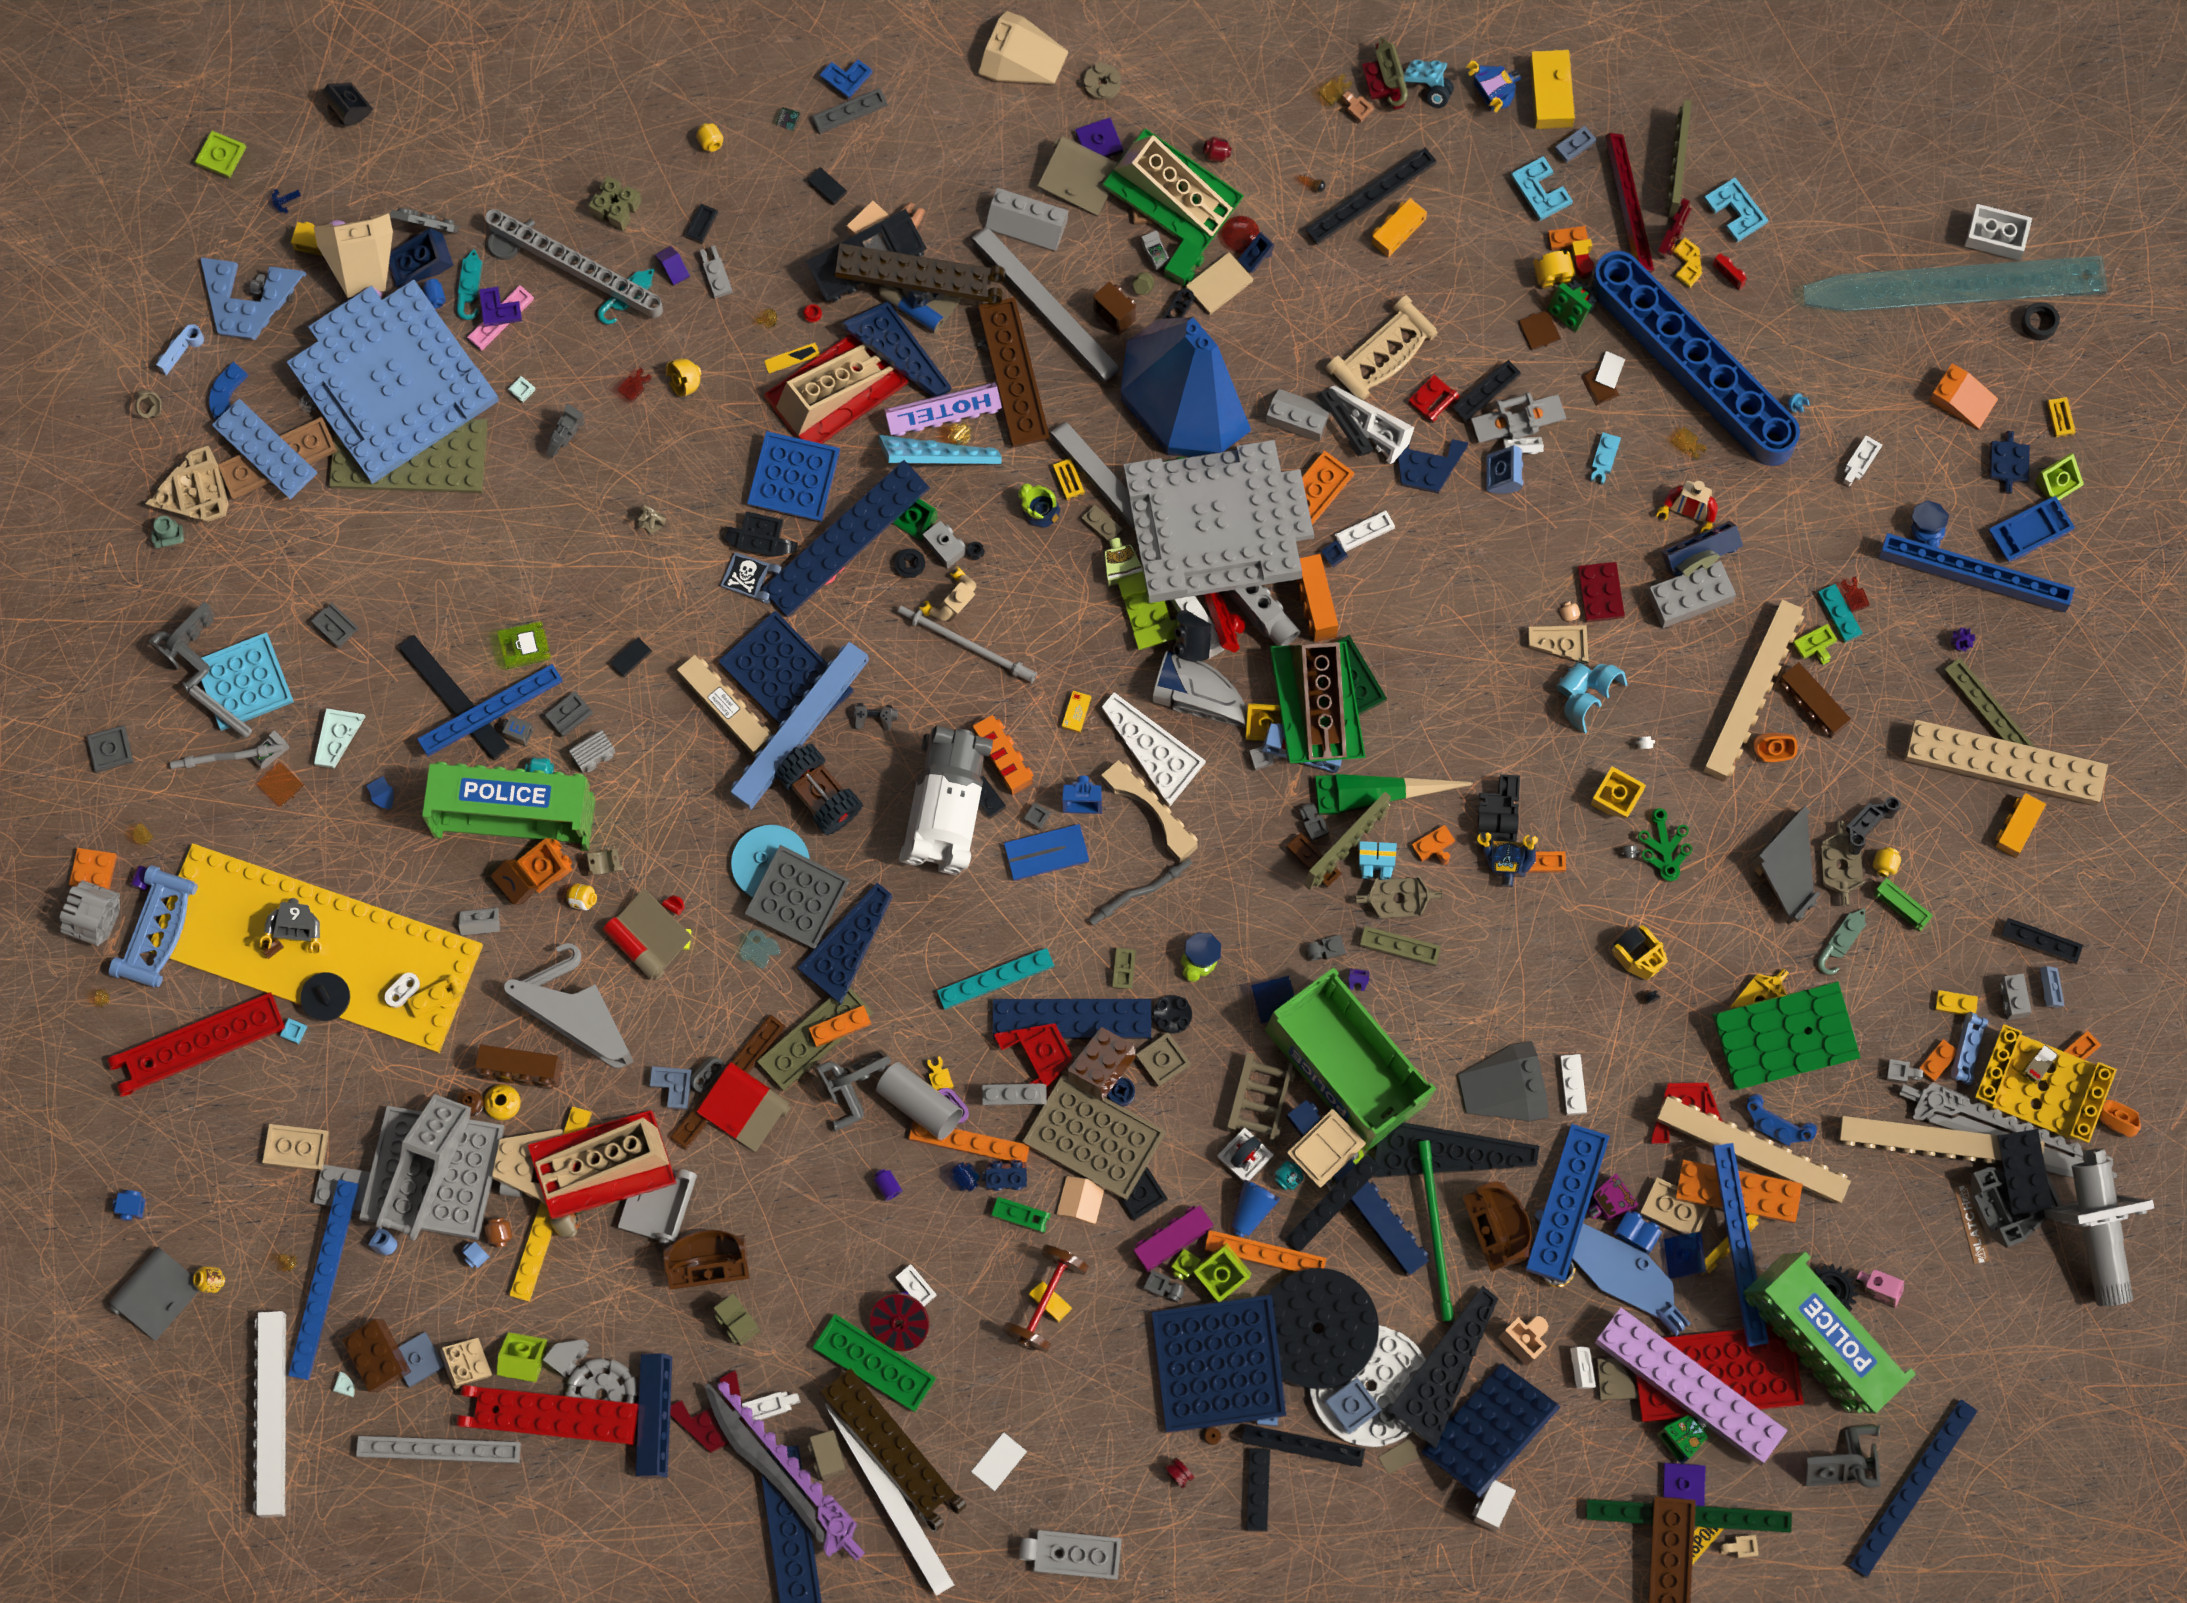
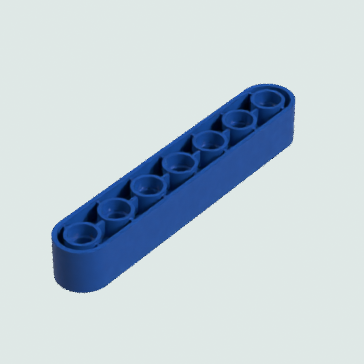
[1592,251,1800,466]

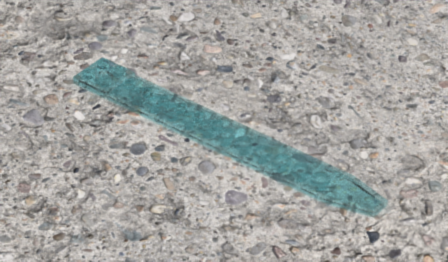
[1803,256,2108,311]

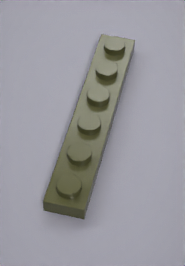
[1944,658,2035,747]

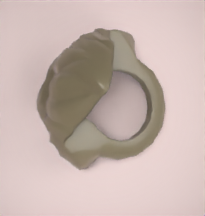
[135,389,162,418]

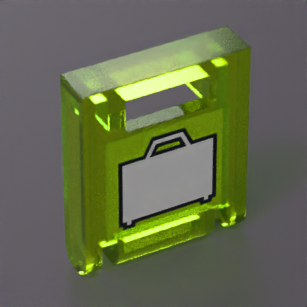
[497,622,551,670]

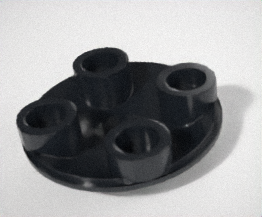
[1153,995,1192,1034]

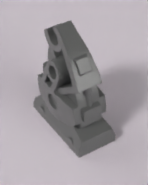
[546,404,585,459]

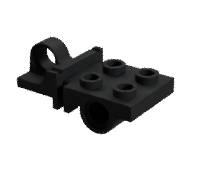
[1477,774,1520,843]

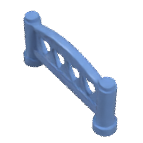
[109,865,198,987]

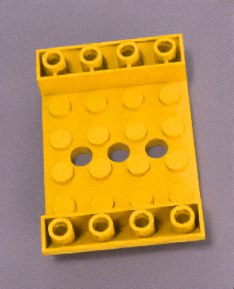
[1975,1024,2117,1143]

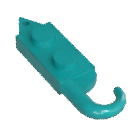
[457,249,483,320]
[598,269,655,324]

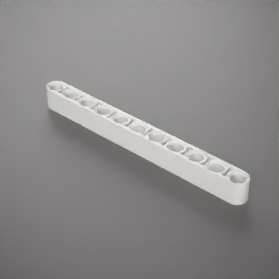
[825,1404,954,1596]

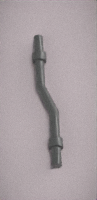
[1089,858,1193,926]

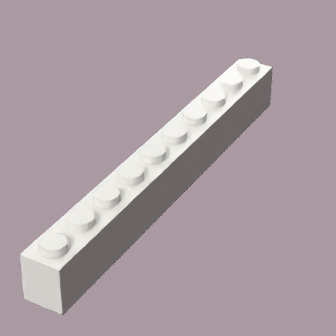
[253,1311,286,1518]

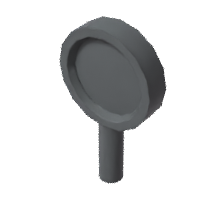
[488,219,535,260]

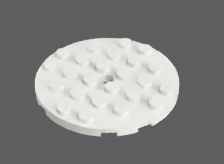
[1310,1326,1426,1447]

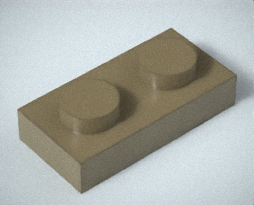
[1082,505,1123,544]

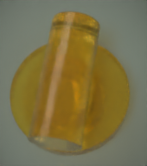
[756,308,777,327]
[132,822,154,845]

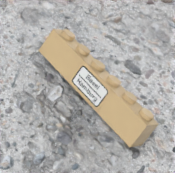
[677,655,772,757]

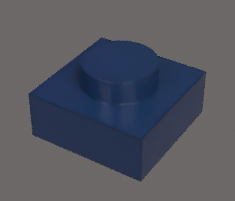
[1321,540,1349,567]

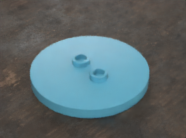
[731,825,810,898]

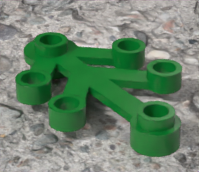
[1638,808,1693,882]

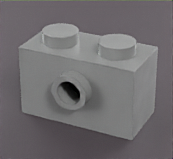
[923,521,966,569]

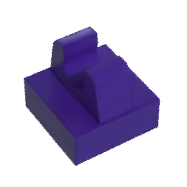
[1349,968,1370,991]

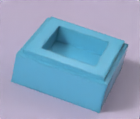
[280,1018,307,1045]

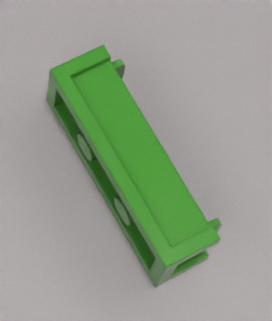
[1874,878,1933,931]

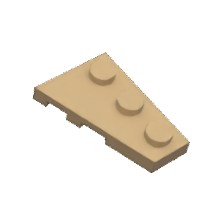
[1528,625,1589,664]

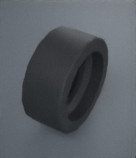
[2022,302,2060,341]

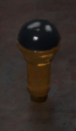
[1298,175,1326,192]

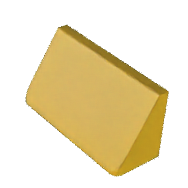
[1029,1281,1072,1323]

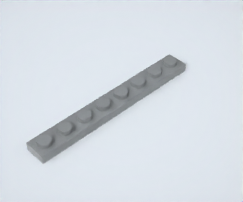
[356,1436,521,1464]

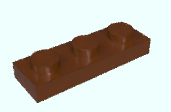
[1287,833,1342,888]

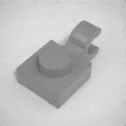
[1249,746,1283,770]
[1887,1059,1923,1083]

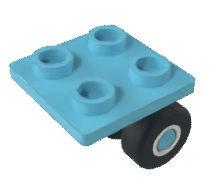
[1404,60,1454,108]

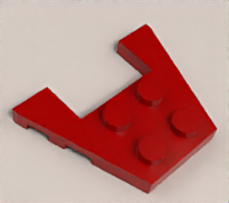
[994,1023,1074,1088]
[1651,1082,1723,1144]

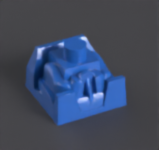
[1063,776,1102,814]

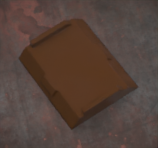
[1581,367,1620,406]

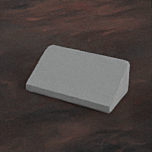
[459,908,500,935]

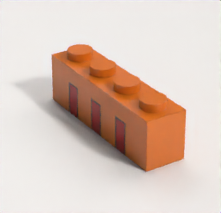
[973,715,1034,795]

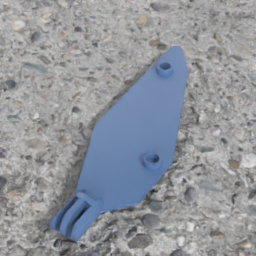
[1535,1210,1691,1336]

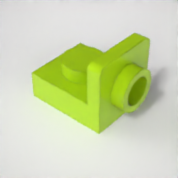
[1171,1249,1201,1281]

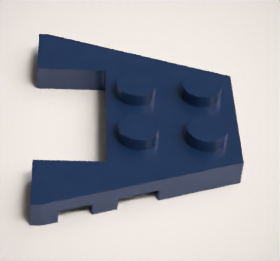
[1398,439,1468,494]

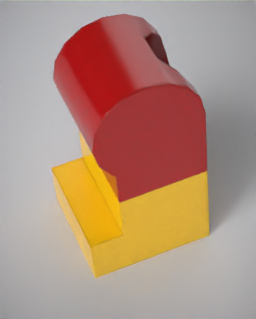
[1571,239,1594,279]

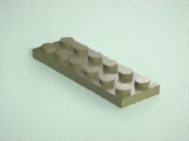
[1665,100,1692,218]
[1304,792,1391,890]
[757,988,873,1091]

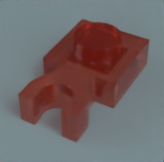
[618,367,652,403]
[1841,576,1870,613]

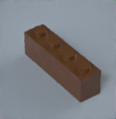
[1779,662,1851,738]

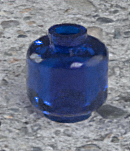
[950,1162,979,1192]

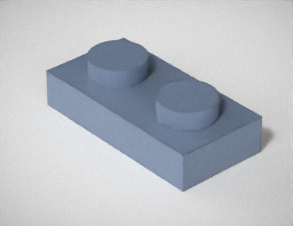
[1555,126,1596,163]
[2040,966,2065,1008]

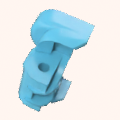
[1557,662,1627,734]

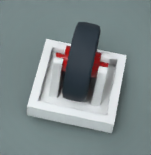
[1217,1128,1274,1182]

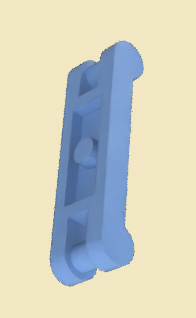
[1951,1012,1988,1085]

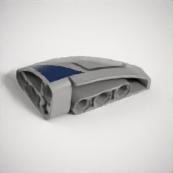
[1153,650,1248,728]

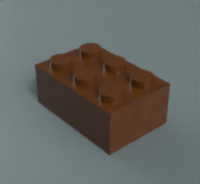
[1068,1027,1136,1101]
[342,1319,411,1393]

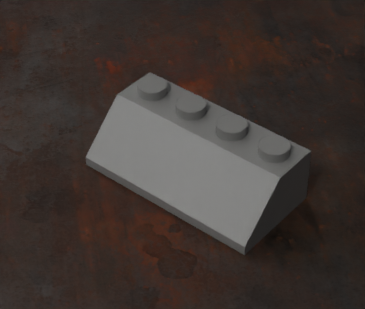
[986,188,1068,252]

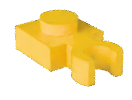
[928,1056,954,1091]

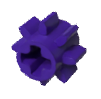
[1951,627,1975,652]

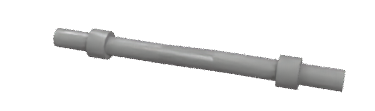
[170,743,283,769]

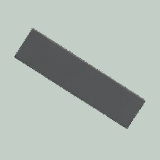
[812,88,888,134]

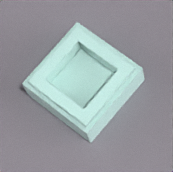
[508,376,536,403]

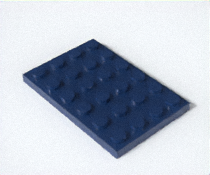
[719,611,854,725]
[1421,1363,1561,1498]

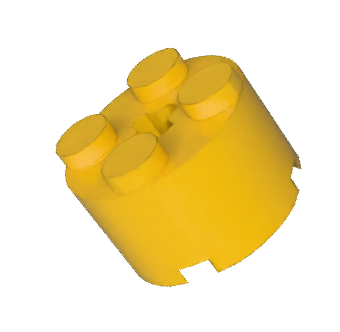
[1533,251,1575,289]

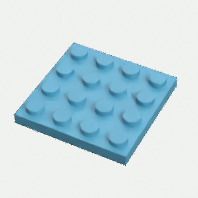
[201,632,294,731]

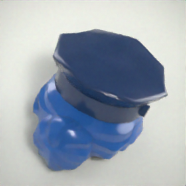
[1911,500,1949,548]

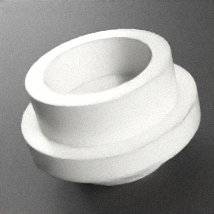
[1635,737,1655,749]

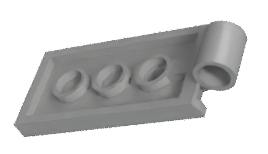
[1019,1530,1122,1580]

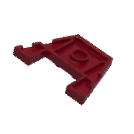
[1658,198,1692,259]
[670,1371,746,1453]

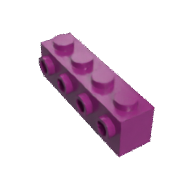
[1134,1205,1214,1273]

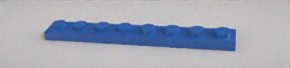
[417,664,563,757]

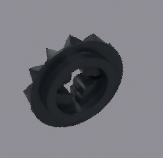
[895,548,925,579]

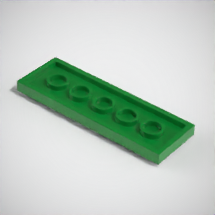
[813,1314,937,1413]

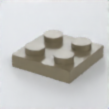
[1136,1033,1191,1087]

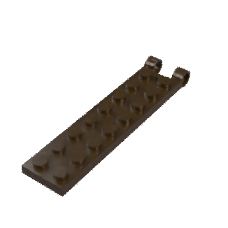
[835,243,1005,304]
[819,1368,966,1532]

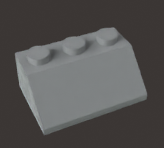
[1266,389,1331,442]

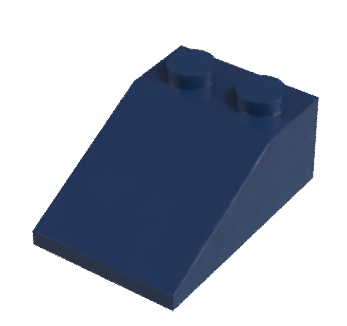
[389,228,454,287]

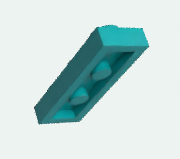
[1817,584,1863,643]

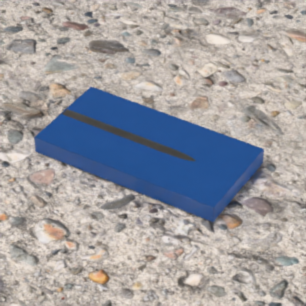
[1004,824,1089,881]

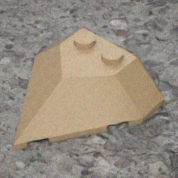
[145,446,228,522]

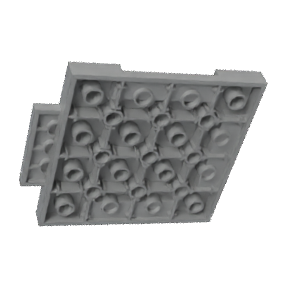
[1124,440,1314,603]

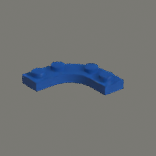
[209,362,248,420]

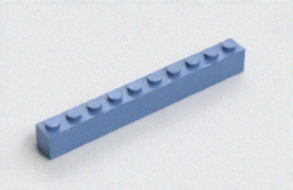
[731,642,869,810]

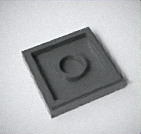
[87,725,134,773]

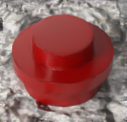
[803,304,822,323]

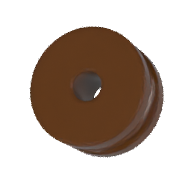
[1205,1428,1221,1445]

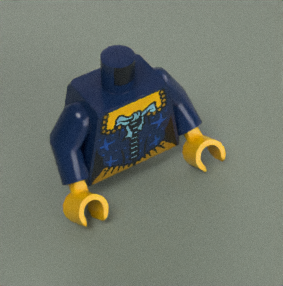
[1477,832,1538,887]

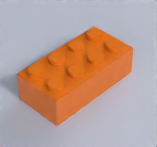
[1295,554,1338,642]

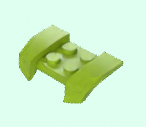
[1117,572,1176,650]

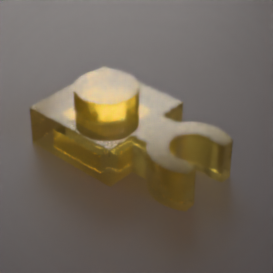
[1318,74,1352,106]
[1671,427,1707,460]

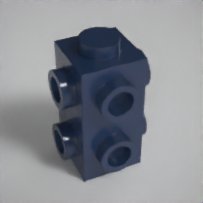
[982,1160,1027,1191]

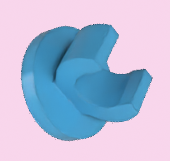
[1788,393,1810,413]

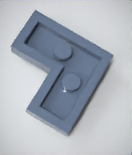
[650,1066,692,1110]

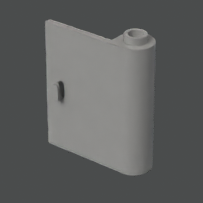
[618,1169,697,1246]

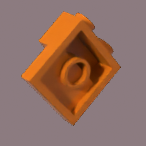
[517,838,573,893]

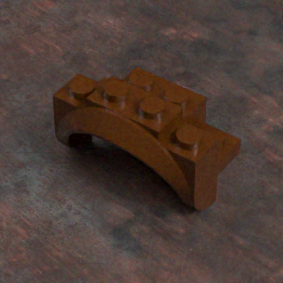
[1462,1181,1532,1272]
[664,1230,750,1290]

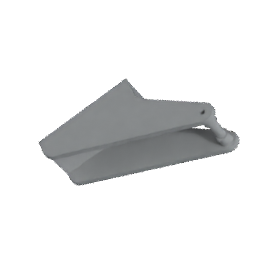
[376,1094,471,1241]

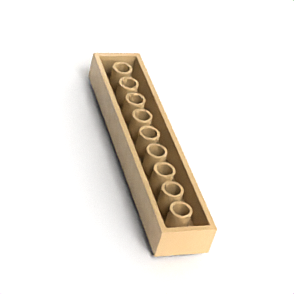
[1904,719,2108,806]

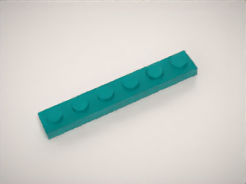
[937,948,1054,1010]

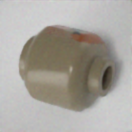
[550,1213,580,1238]

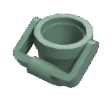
[151,516,184,548]

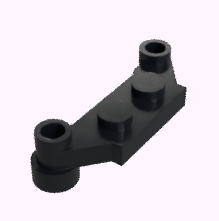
[1845,797,1901,855]

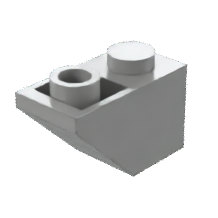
[543,1339,589,1377]

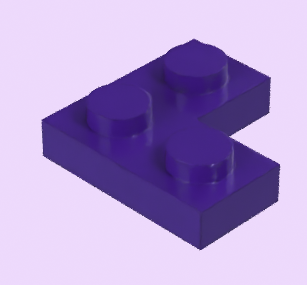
[479,287,522,327]

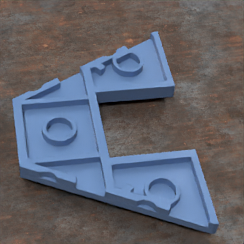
[201,258,306,340]

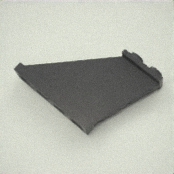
[1751,806,1820,924]

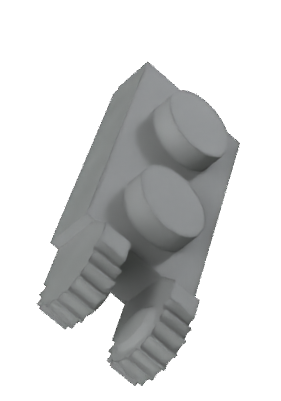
[700,245,733,299]

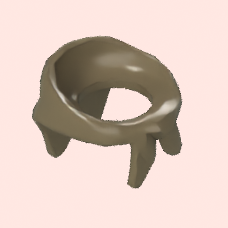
[638,505,666,534]

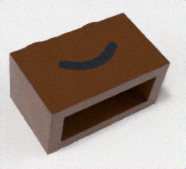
[491,859,538,905]

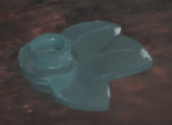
[740,930,780,969]

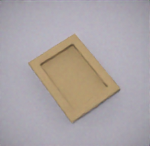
[1287,1109,1366,1188]

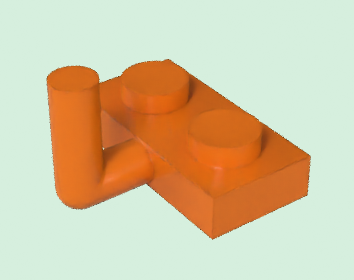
[1412,825,1455,865]

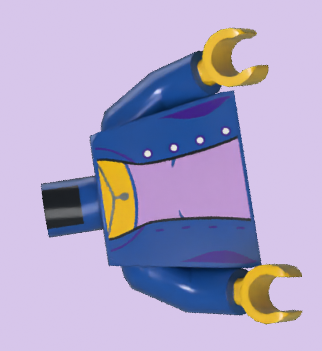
[1466,61,1521,112]

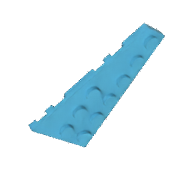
[879,435,1002,464]

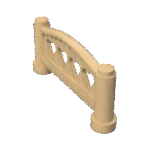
[1325,295,1438,400]

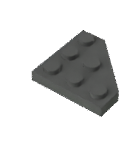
[390,207,459,233]

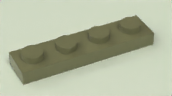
[1360,926,1441,966]

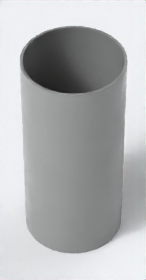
[876,1062,963,1140]

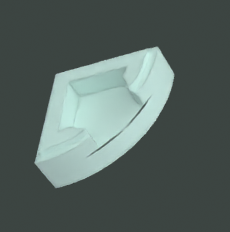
[333,1372,355,1397]

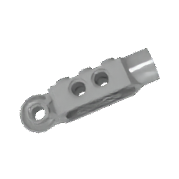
[1226,585,1300,646]

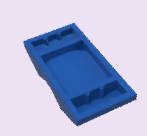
[1988,496,2075,562]

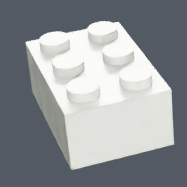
[1965,204,2032,260]

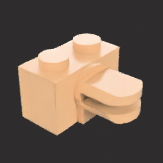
[1498,1316,1548,1366]

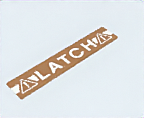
[1954,1185,1989,1264]

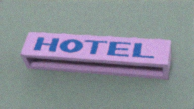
[884,383,1002,436]

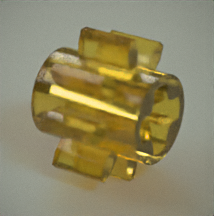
[948,422,972,445]

